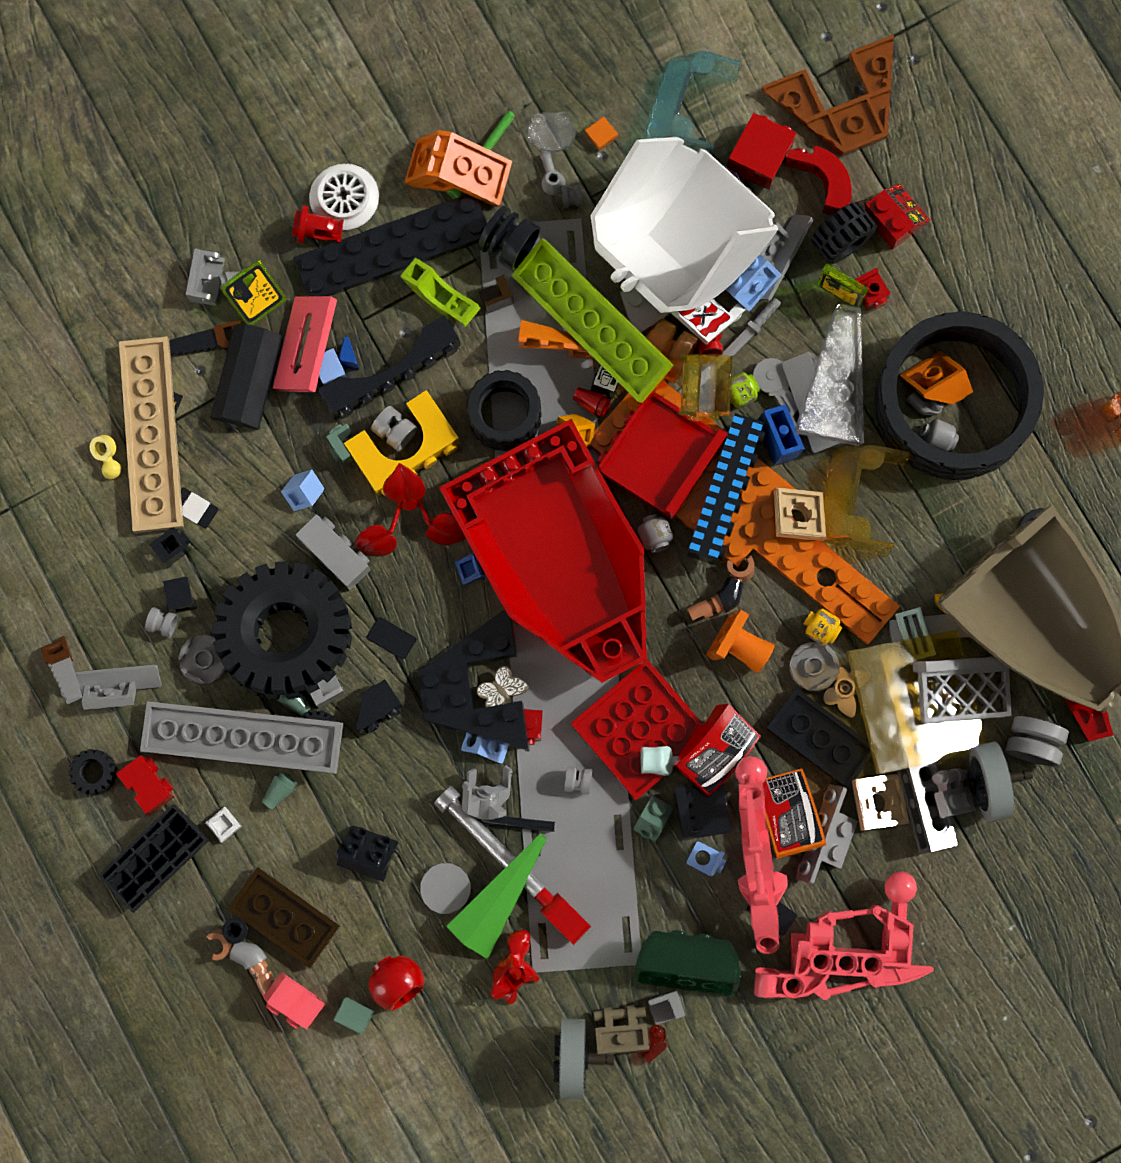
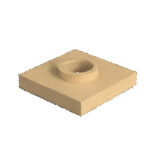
[773,488,826,541]
[852,774,909,831]

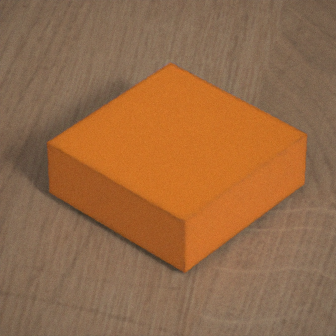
[585,116,618,151]

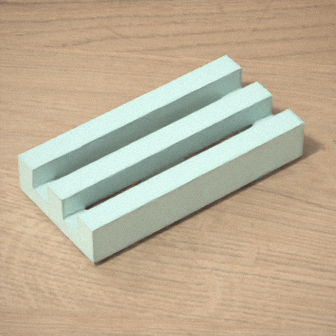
[895,607,935,662]

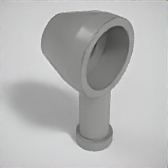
[539,150,565,196]

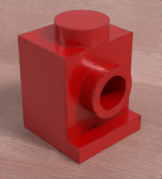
[852,268,891,311]

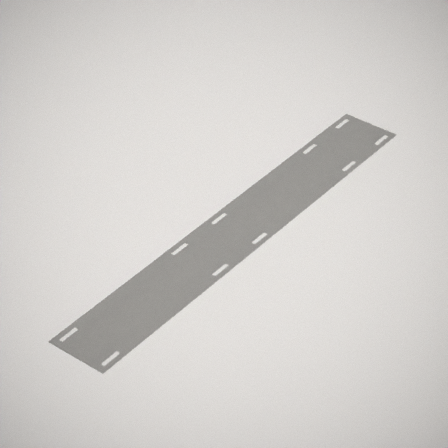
[480,218,642,973]

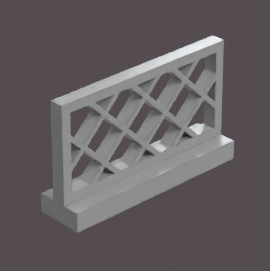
[913,656,1012,723]

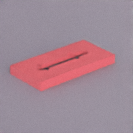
[273,296,337,392]

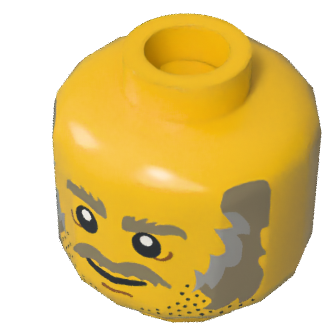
[803,609,842,646]

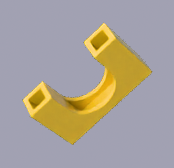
[344,390,460,497]

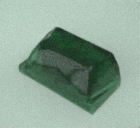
[633,930,741,997]

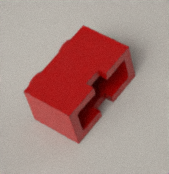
[116,755,175,816]

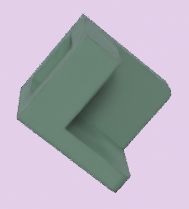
[334,997,375,1034]

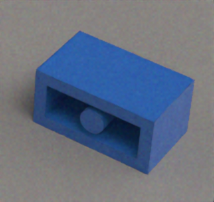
[757,404,804,466]

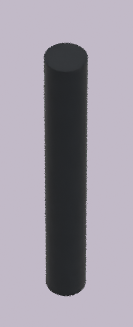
[479,816,555,832]

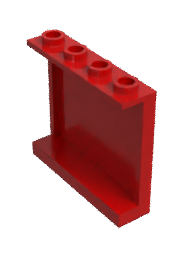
[597,388,728,520]

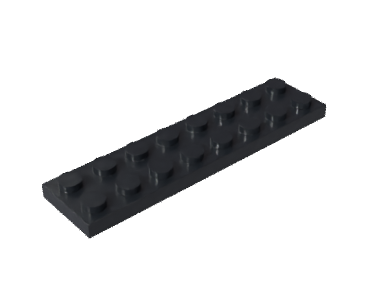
[294,194,487,296]

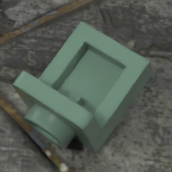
[326,424,353,466]
[634,795,674,841]

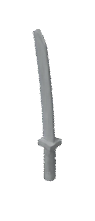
[679,298,781,395]

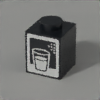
[591,364,619,400]

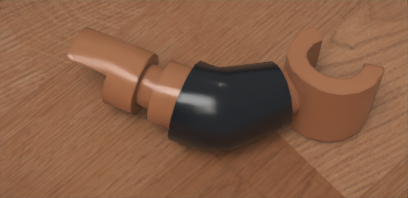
[686,556,755,620]

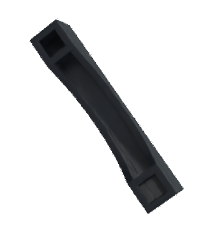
[318,315,461,420]

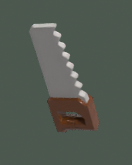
[41,636,82,704]

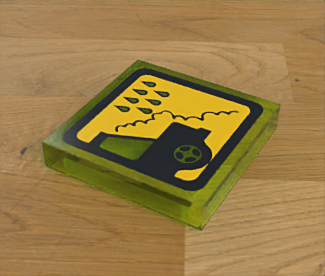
[219,259,287,325]
[817,264,868,311]

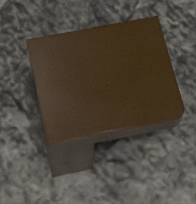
[479,275,514,314]

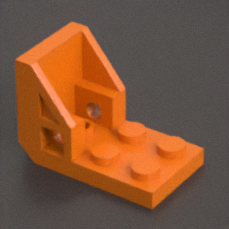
[404,130,512,207]

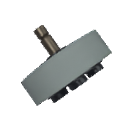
[967,742,1033,822]
[554,1019,614,1099]

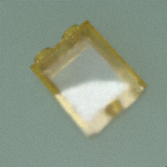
[678,354,733,421]

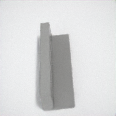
[782,352,846,453]

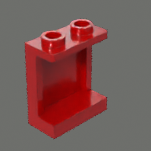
[726,113,797,190]

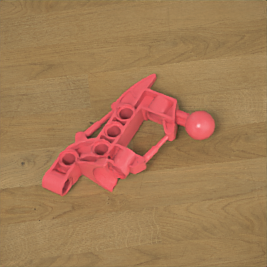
[735,756,788,954]
[754,871,934,1000]

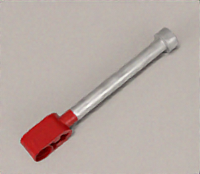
[434,786,591,945]

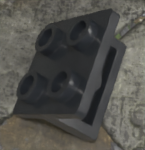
[336,825,398,882]

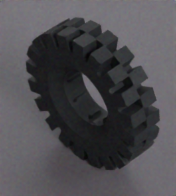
[212,561,352,700]

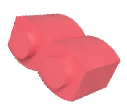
[263,972,325,1029]

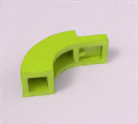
[400,258,481,327]

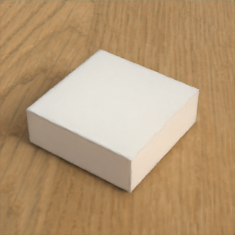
[205,807,242,843]

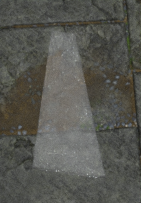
[794,304,864,446]

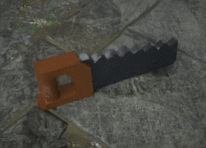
[169,320,243,356]

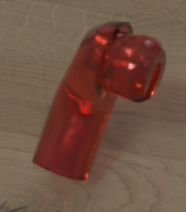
[641,1024,667,1063]

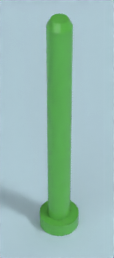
[446,111,514,199]

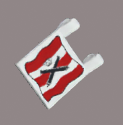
[670,299,746,345]

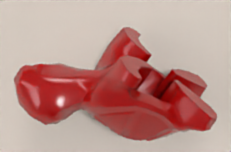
[491,930,540,1004]

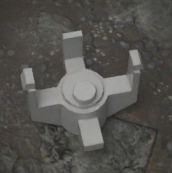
[462,765,513,820]

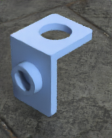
[461,733,509,763]
[687,842,726,877]

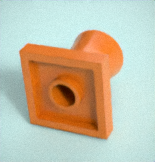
[705,610,775,674]

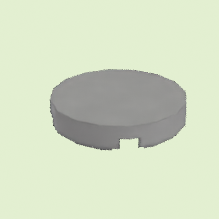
[178,634,226,685]
[790,642,839,692]
[420,863,471,914]

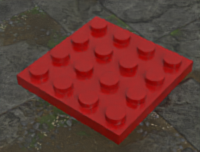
[570,659,704,801]

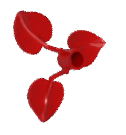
[355,463,465,556]

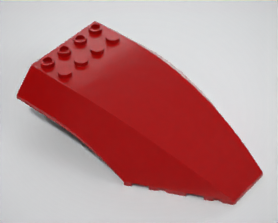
[439,419,647,683]

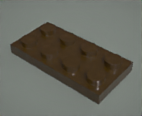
[228,867,340,968]

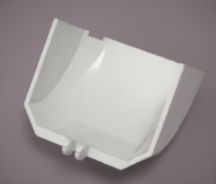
[591,137,778,313]

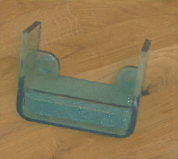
[645,51,741,156]

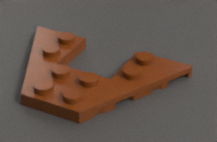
[761,35,894,156]

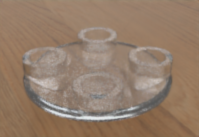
[528,112,575,152]

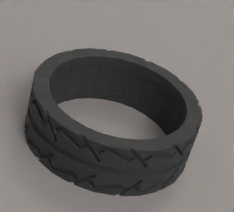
[874,311,1044,480]

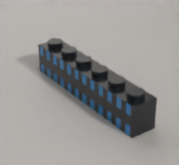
[687,413,766,565]

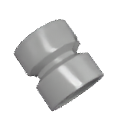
[371,406,418,452]

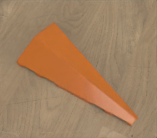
[518,320,595,359]

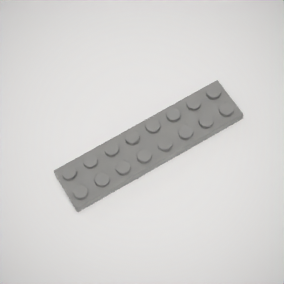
[140,701,343,774]

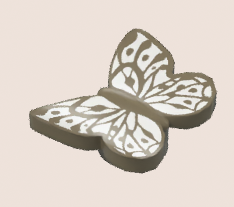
[477,666,530,707]

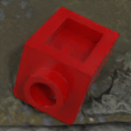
[524,709,543,745]

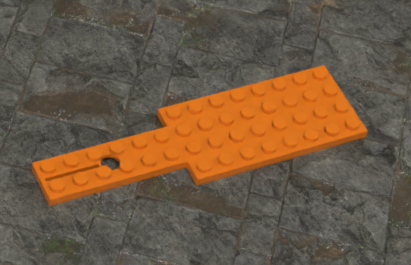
[587,380,900,645]

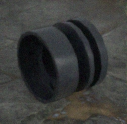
[478,206,540,271]

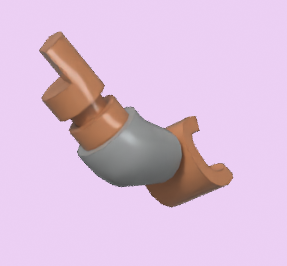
[206,929,275,996]

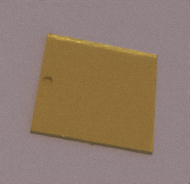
[847,630,986,775]

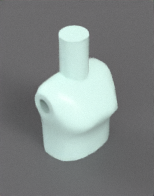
[641,746,678,776]

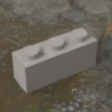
[295,514,371,591]

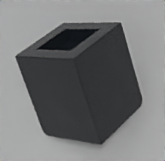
[163,577,197,614]

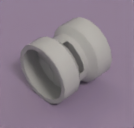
[145,607,178,638]
[564,766,592,794]

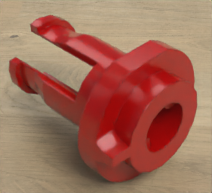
[292,205,344,244]

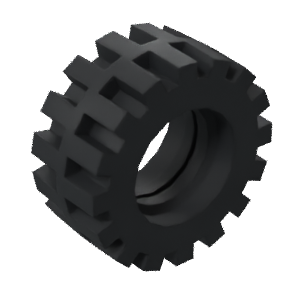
[68,749,117,795]

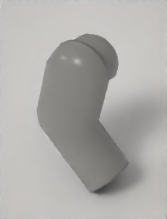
[906,392,944,416]

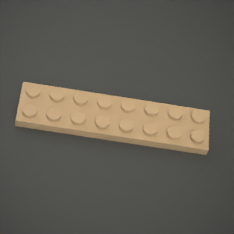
[119,337,184,533]

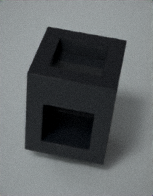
[149,527,191,568]

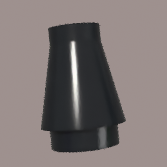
[222,918,248,944]

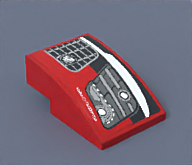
[673,704,760,796]

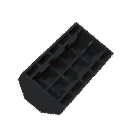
[210,324,283,430]
[98,804,209,913]

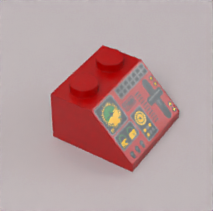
[864,184,930,250]

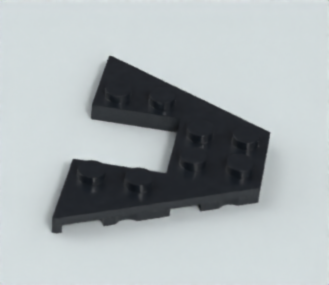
[418,609,530,752]

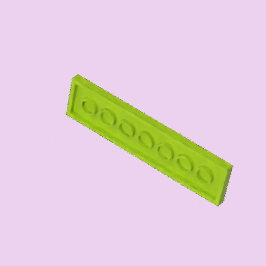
[511,238,674,403]

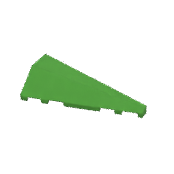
[446,833,547,959]

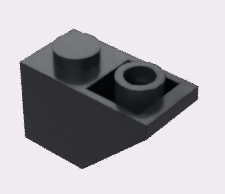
[356,679,403,735]

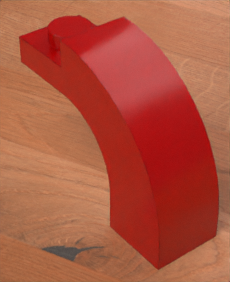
[785,146,852,215]

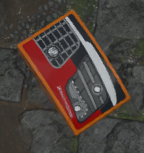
[762,769,826,859]

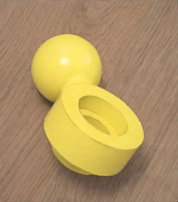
[90,435,121,479]

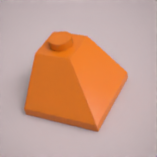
[900,350,973,405]

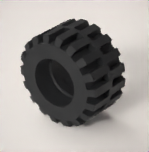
[810,202,877,264]

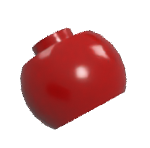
[368,955,425,1011]

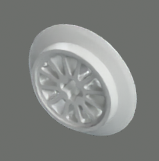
[310,164,379,230]

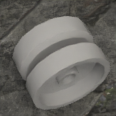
[1005,716,1069,767]

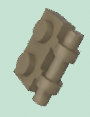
[594,1005,649,1055]

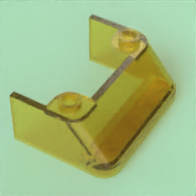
[822,445,911,556]

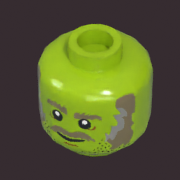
[722,372,760,409]

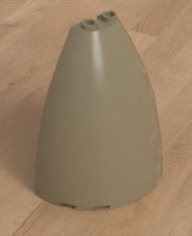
[937,505,1121,713]

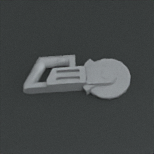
[753,358,805,436]

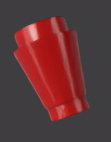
[573,387,611,417]

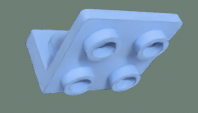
[725,254,782,311]

